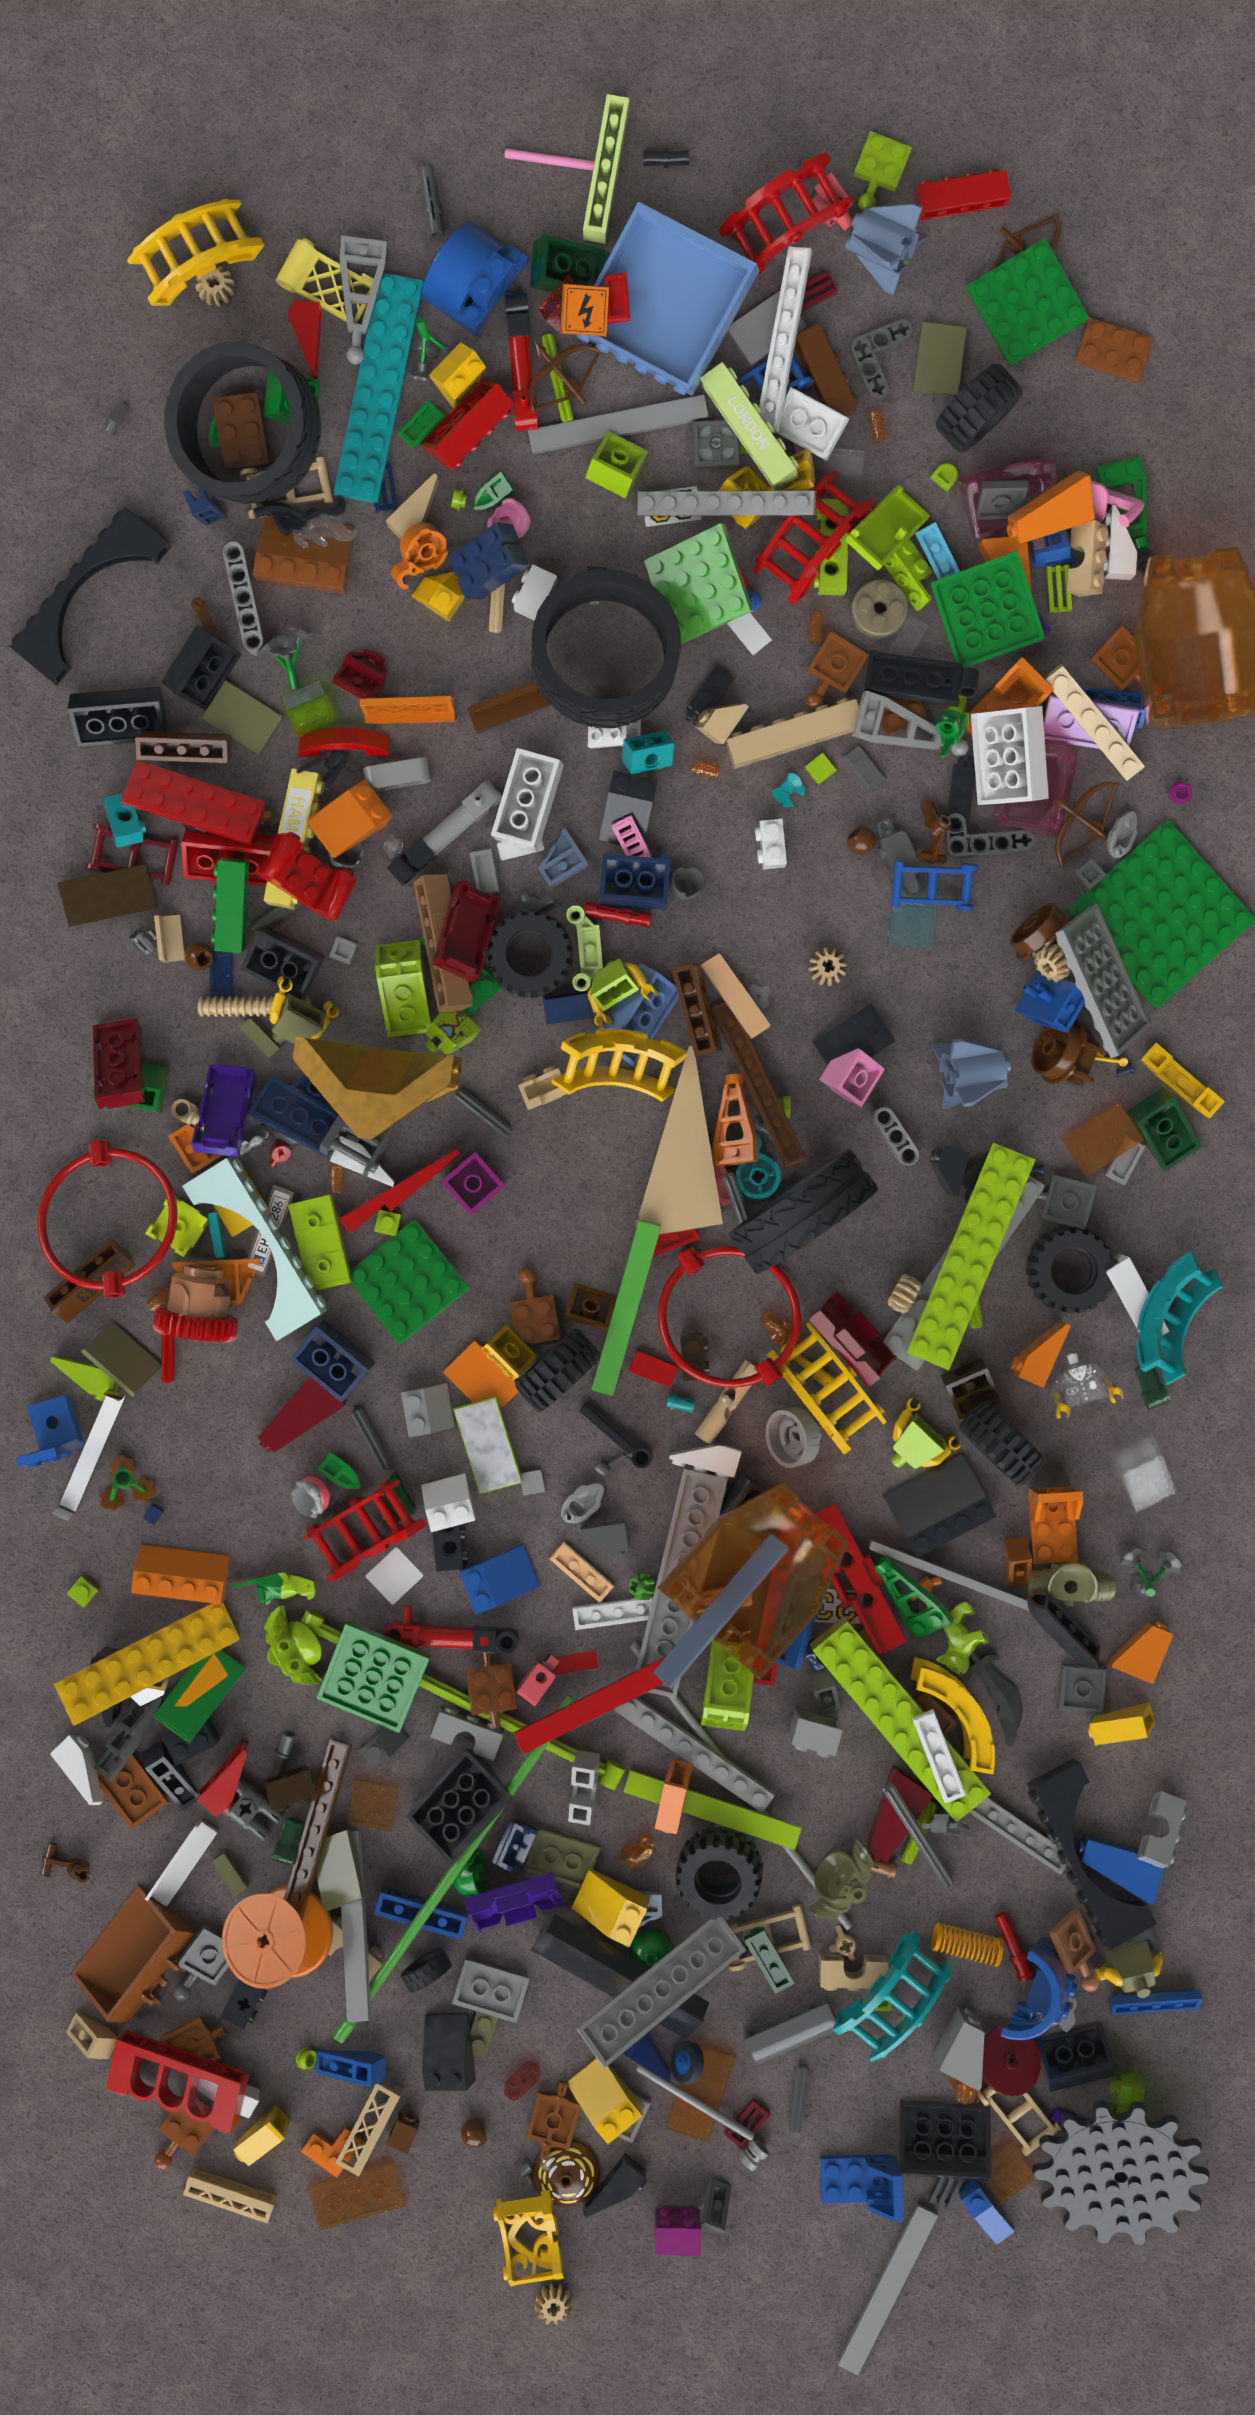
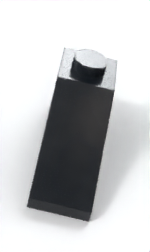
[143,1740,198,1810]
[583,2153,647,2218]

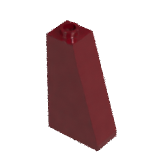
[257,1376,347,1452]
[867,1765,933,1863]

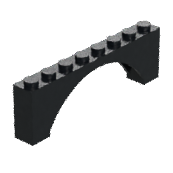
[10,507,171,686]
[1026,1759,1157,1950]

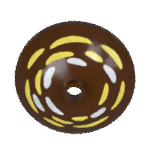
[533,2140,600,2207]

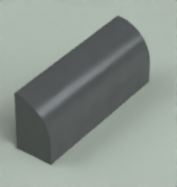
[744,1996,836,2065]

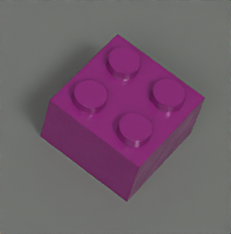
[441,1152,506,1215]
[654,2206,701,2256]

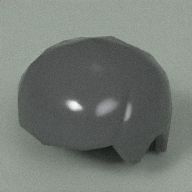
[328,842,364,871]
[669,866,706,900]

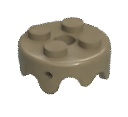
[850,580,908,640]

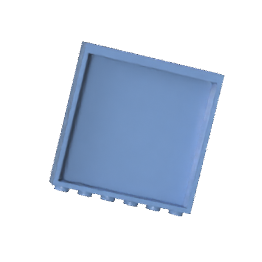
[576,202,759,396]

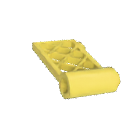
[275,238,374,324]

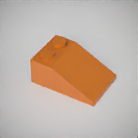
[307,779,393,858]
[1010,1321,1071,1388]

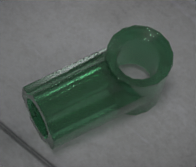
[1134,1366,1170,1410]
[272,1817,305,1867]

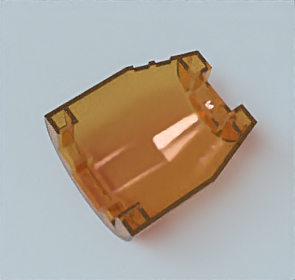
[1133,547,1255,730]
[657,1482,849,1680]

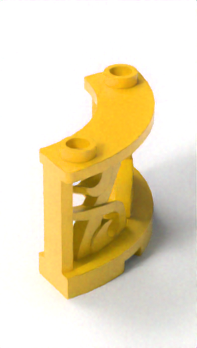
[493,2190,564,2286]

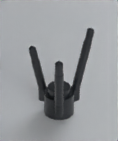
[296,750,348,790]

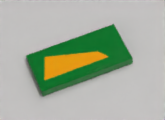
[153,1650,245,1744]

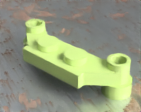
[567,906,603,992]

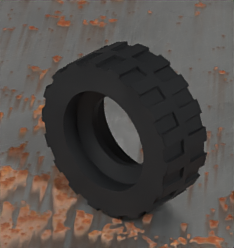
[400,1948,452,1992]

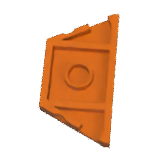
[172,1258,260,1305]

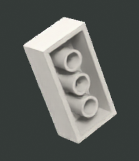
[491,748,564,852]

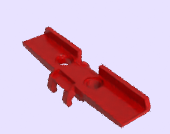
[808,1504,906,1656]

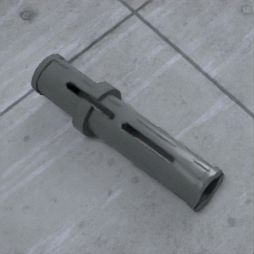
[419,165,443,238]

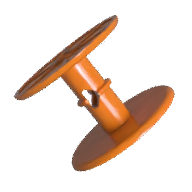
[222,1885,333,1989]

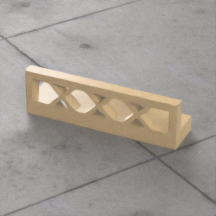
[336,2082,404,2177]
[183,2167,277,2224]

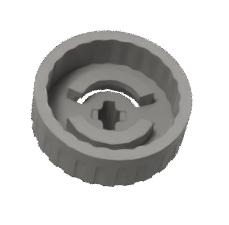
[766,1407,822,1468]

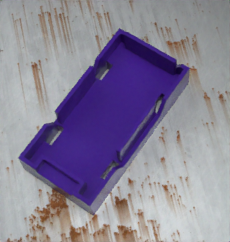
[191,1064,256,1157]
[465,1873,564,1933]

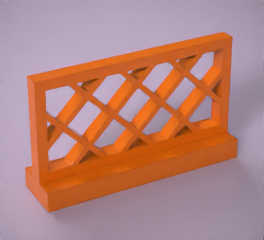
[360,696,455,725]

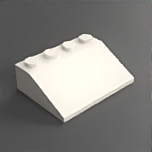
[971,706,1049,805]

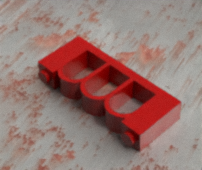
[106,2030,249,2133]

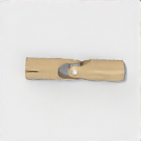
[694,1360,756,1445]

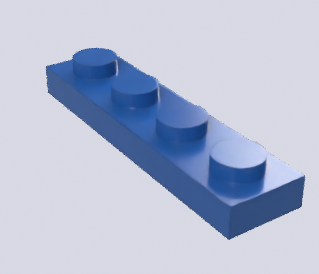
[1109,1989,1203,2015]

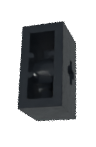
[220,1979,268,2029]

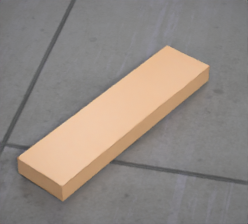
[701,953,770,1039]

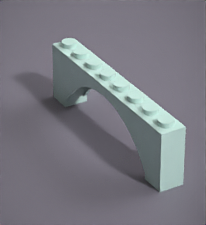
[182,1156,327,1341]

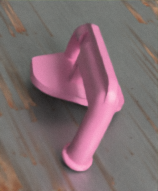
[1091,480,1144,528]

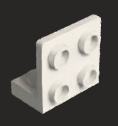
[588,720,641,749]

